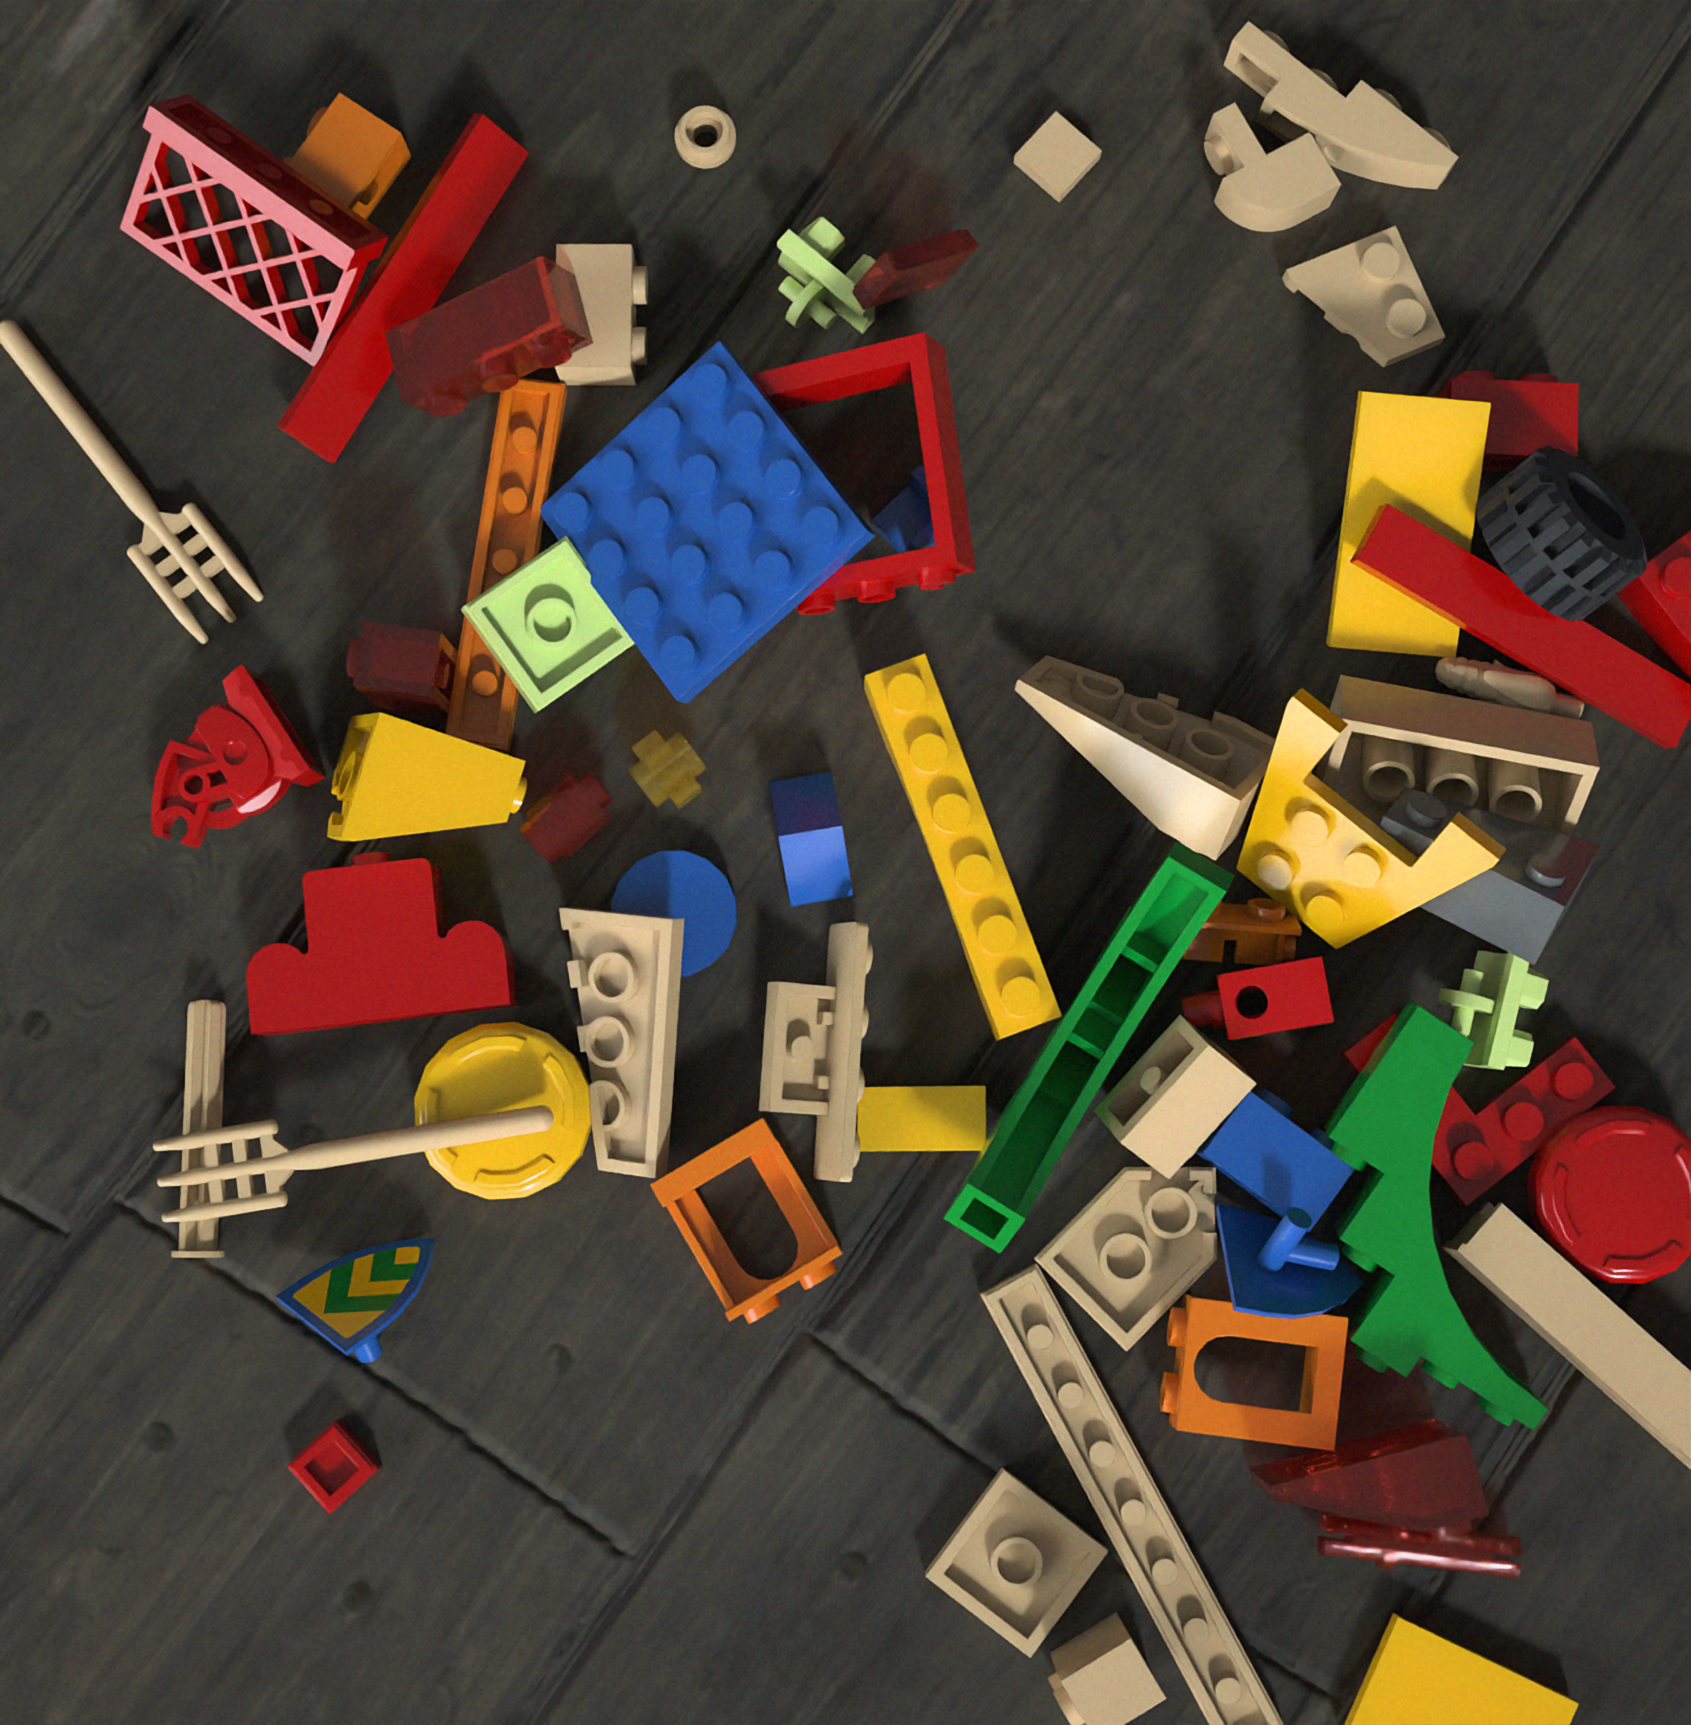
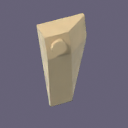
[1014,655,1276,861]

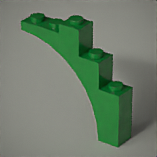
[943,841,1234,1253]
[1323,999,1548,1431]

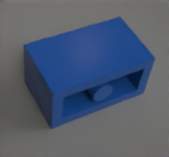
[1195,1088,1355,1232]

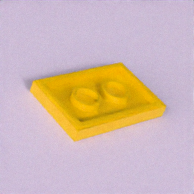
[1344,1613,1579,1725]

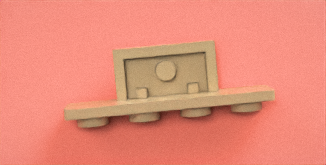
[759,922,873,1182]

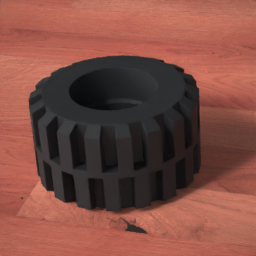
[1476,446,1648,622]

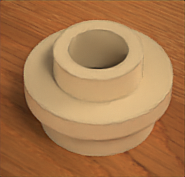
[674,105,736,169]

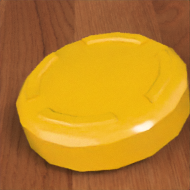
[414,1022,592,1200]

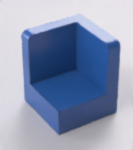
[872,465,935,553]

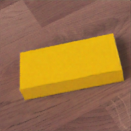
[857,1086,986,1152]

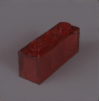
[385,255,593,417]

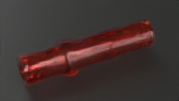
[1317,1513,1522,1580]

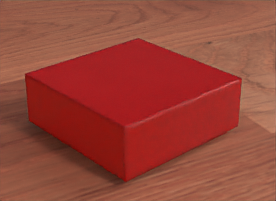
[287,1418,382,1514]

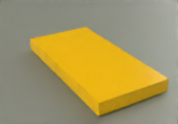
[1326,391,1491,658]

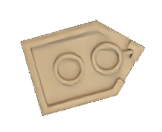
[1034,1167,1217,1352]

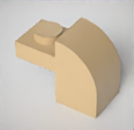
[1204,102,1341,232]

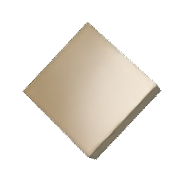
[1013,111,1102,202]

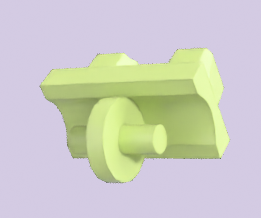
[777,216,889,334]
[1438,951,1549,1070]

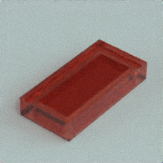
[852,229,979,310]

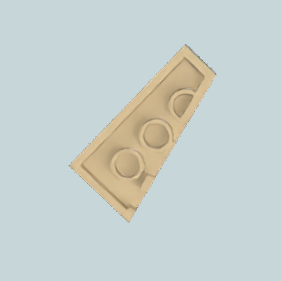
[559,907,685,1178]

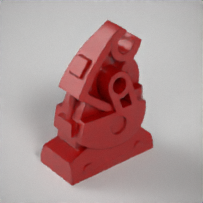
[151,664,326,849]

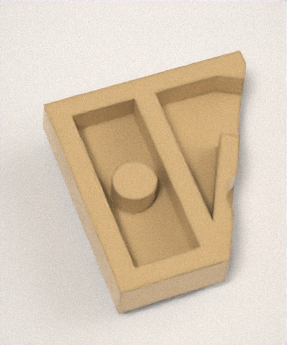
[1282,225,1446,367]

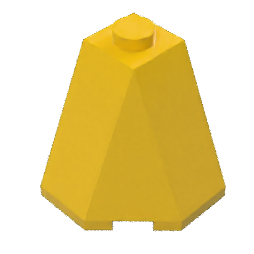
[327,712,527,841]

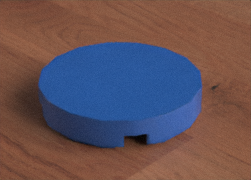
[611,850,737,977]

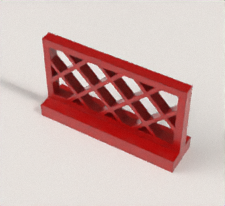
[120,93,389,367]

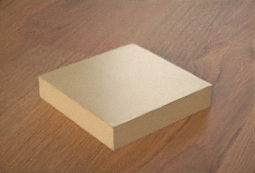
[925,1467,1108,1658]

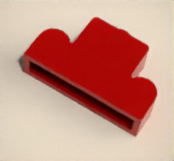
[246,852,518,1036]

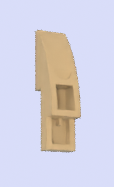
[1224,21,1459,190]

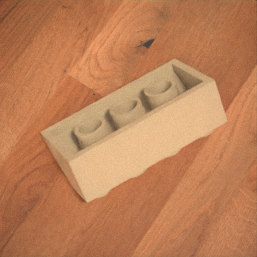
[1316,675,1600,836]

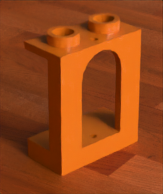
[650,1118,843,1324]
[1160,1293,1348,1451]

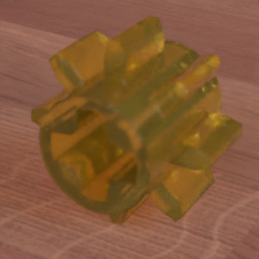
[627,729,707,809]

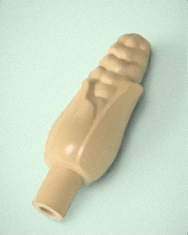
[1435,656,1584,720]

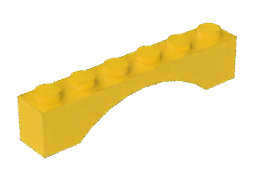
[864,653,1062,1041]

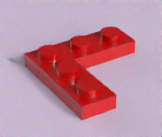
[1340,1014,1616,1207]

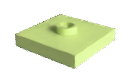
[461,536,635,713]

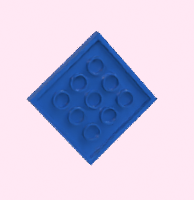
[541,341,876,703]

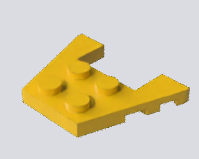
[1236,688,1506,949]

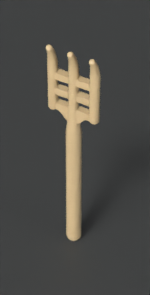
[0,319,264,644]
[153,1105,554,1222]

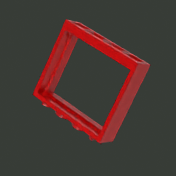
[751,332,976,615]

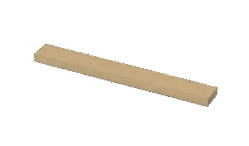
[979,1263,1284,1725]

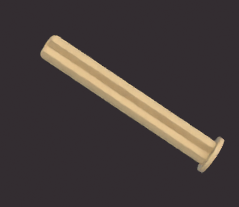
[171,1000,226,1258]

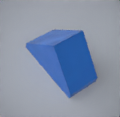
[769,771,853,907]

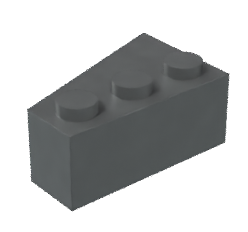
[1379,787,1601,965]

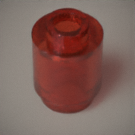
[518,771,614,865]

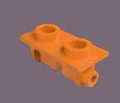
[1180,898,1302,966]

